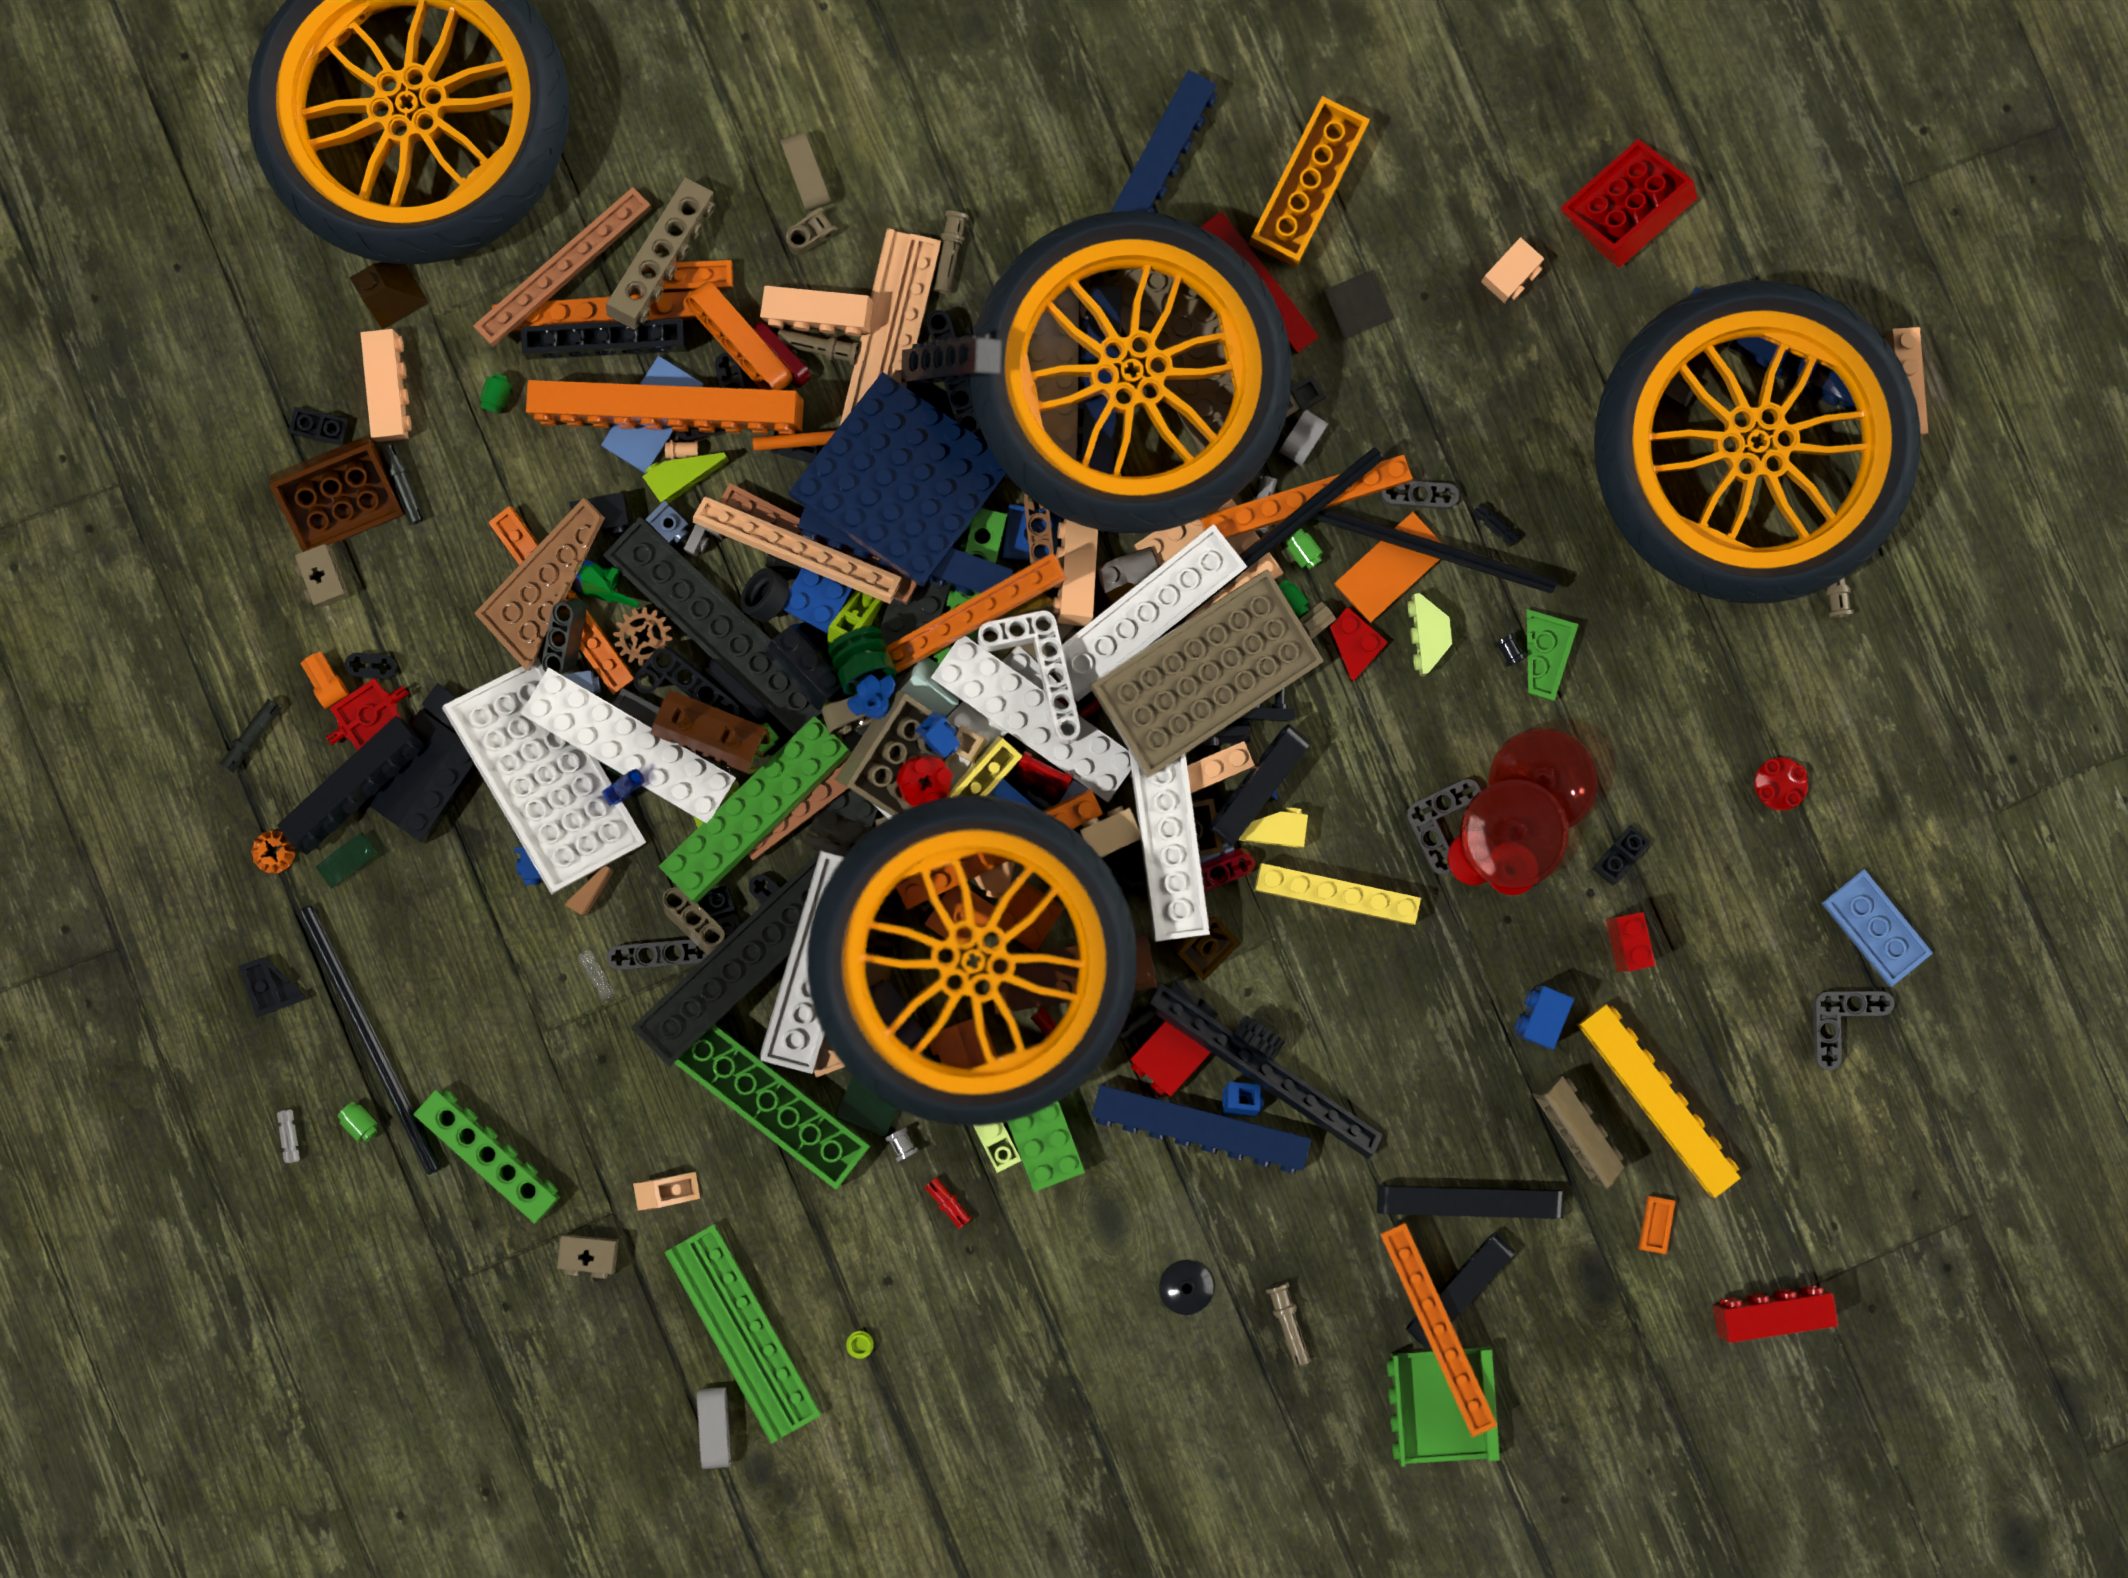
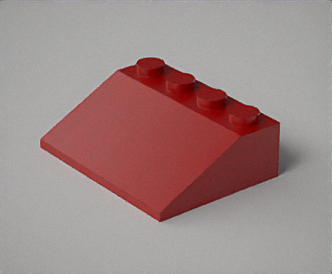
[1560,139,1698,268]

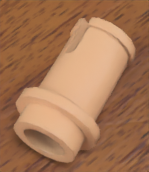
[665,440,698,460]

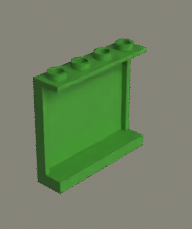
[1387,1347,1500,1467]

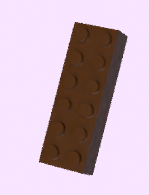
[992,934,1156,1014]

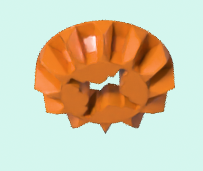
[251,830,295,873]

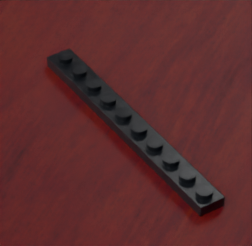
[1146,983,1382,1159]

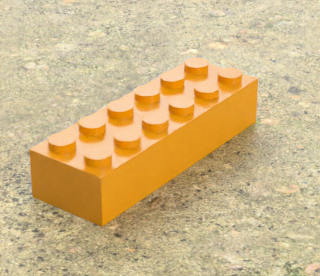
[1249,96,1370,268]

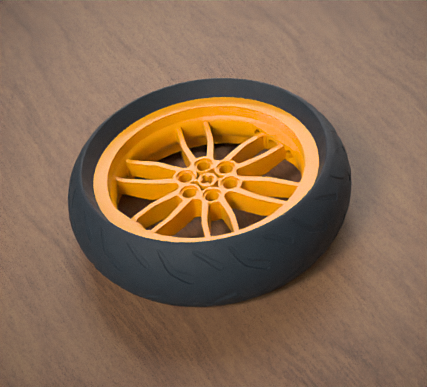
[248,0,569,265]
[970,211,1292,533]
[1594,280,1921,604]
[807,796,1137,1126]

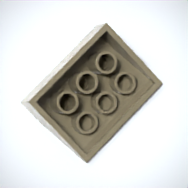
[835,689,958,816]
[1532,1076,1624,1189]

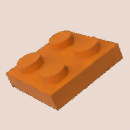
[996,881,1065,952]

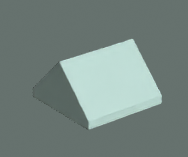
[897,657,959,717]

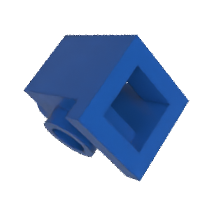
[915,711,960,758]
[515,847,542,885]
[1222,1081,1264,1117]

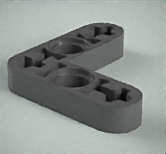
[1406,779,1480,875]
[1813,991,1895,1070]

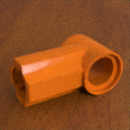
[301,652,349,709]

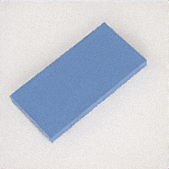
[601,356,704,474]
[1821,869,1933,987]

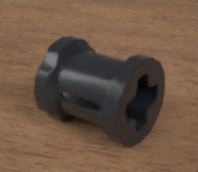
[1493,632,1527,667]

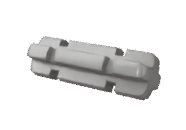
[277,1109,300,1163]

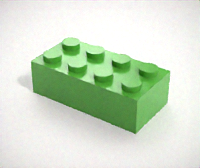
[1008,1101,1085,1192]

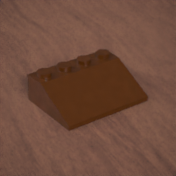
[269,434,404,552]

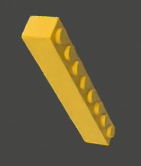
[1577,1004,1740,1198]

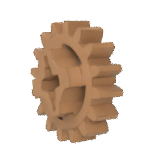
[613,607,673,666]

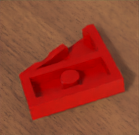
[1329,607,1388,681]

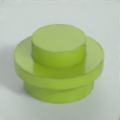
[846,1331,874,1359]

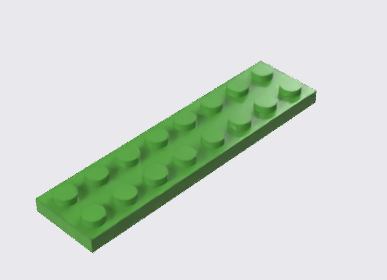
[658,716,851,904]

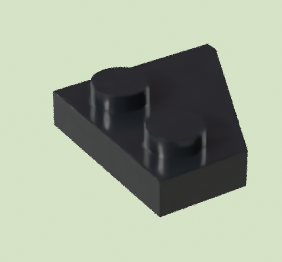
[238,957,308,1018]

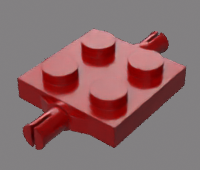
[326,678,409,751]

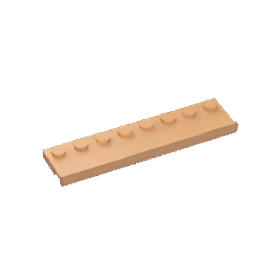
[840,229,942,425]

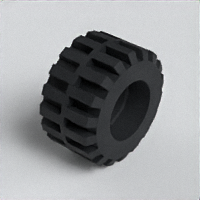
[865,895,903,958]

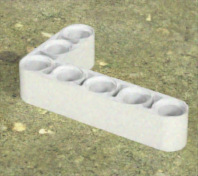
[978,611,1080,744]

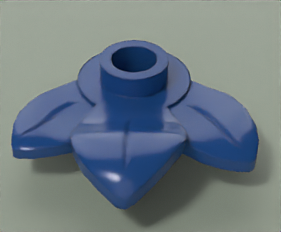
[847,674,895,719]

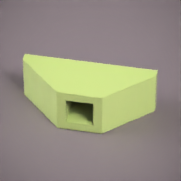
[1408,593,1452,676]
[974,1123,1022,1173]

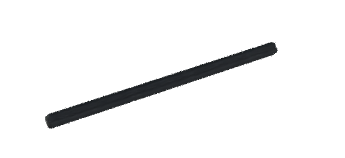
[1153,447,1384,643]
[1310,508,1557,593]
[298,906,441,1175]

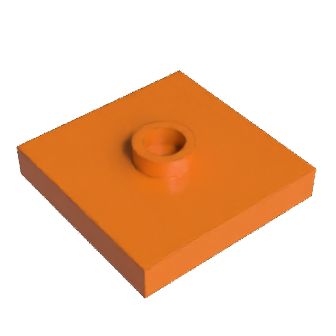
[925,885,995,942]

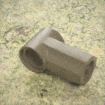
[1299,601,1336,640]

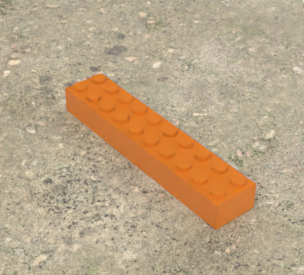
[526,380,804,435]

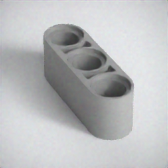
[697,1387,731,1469]

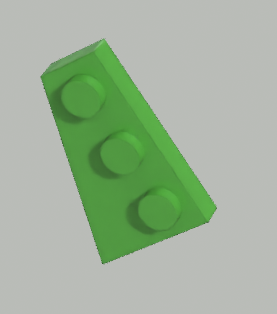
[1527,609,1578,702]

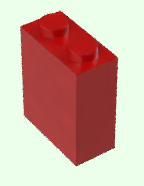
[1605,912,1656,972]
[1130,1021,1211,1096]

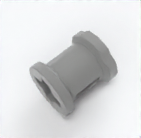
[886,1127,919,1162]

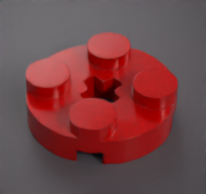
[897,754,952,806]

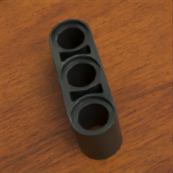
[542,598,586,674]

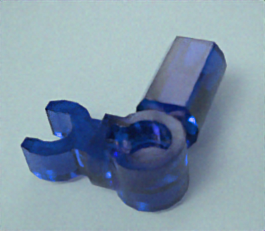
[602,769,645,807]

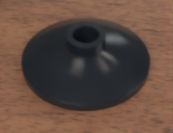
[1159,1260,1213,1315]

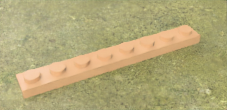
[693,497,902,604]

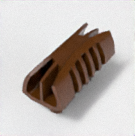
[651,690,770,774]

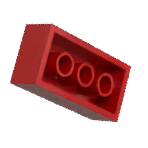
[1713,1285,1838,1343]

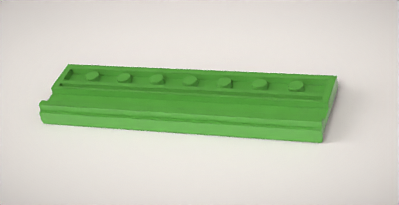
[664,1224,821,1443]

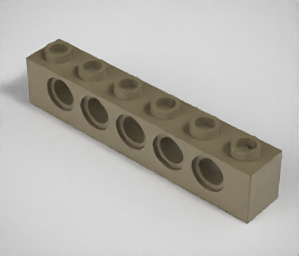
[606,177,715,330]

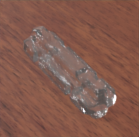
[578,950,615,1000]

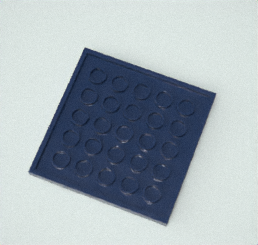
[788,372,1007,587]

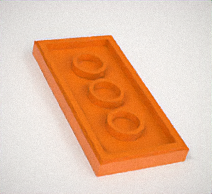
[1334,512,1443,623]

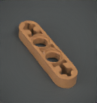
[1024,493,1054,592]

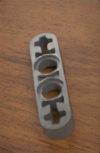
[606,939,709,970]

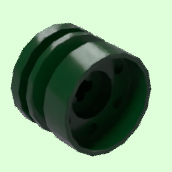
[828,627,897,695]

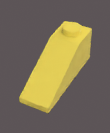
[1238,807,1308,848]

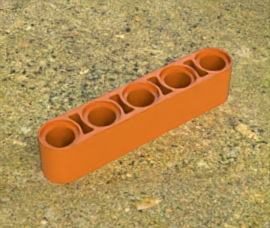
[685,281,793,390]

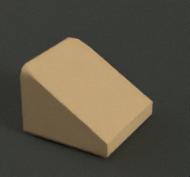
[954,725,987,764]

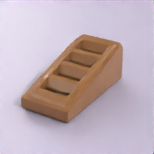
[564,866,614,916]

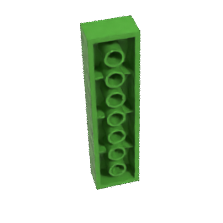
[675,1023,871,1190]

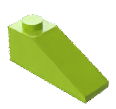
[642,452,729,504]
[827,590,884,646]

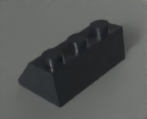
[764,622,844,712]

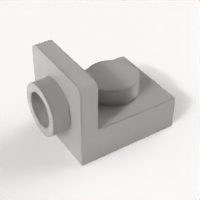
[684,524,724,557]

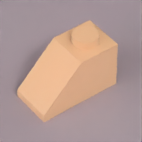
[974,861,1015,899]
[633,1172,700,1210]

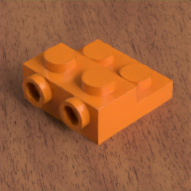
[929,1015,997,1068]

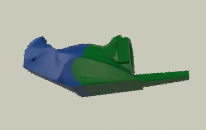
[572,559,639,608]

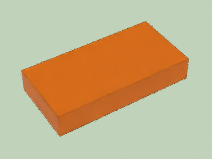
[1638,1195,1676,1255]

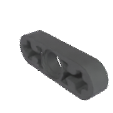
[1380,481,1459,509]

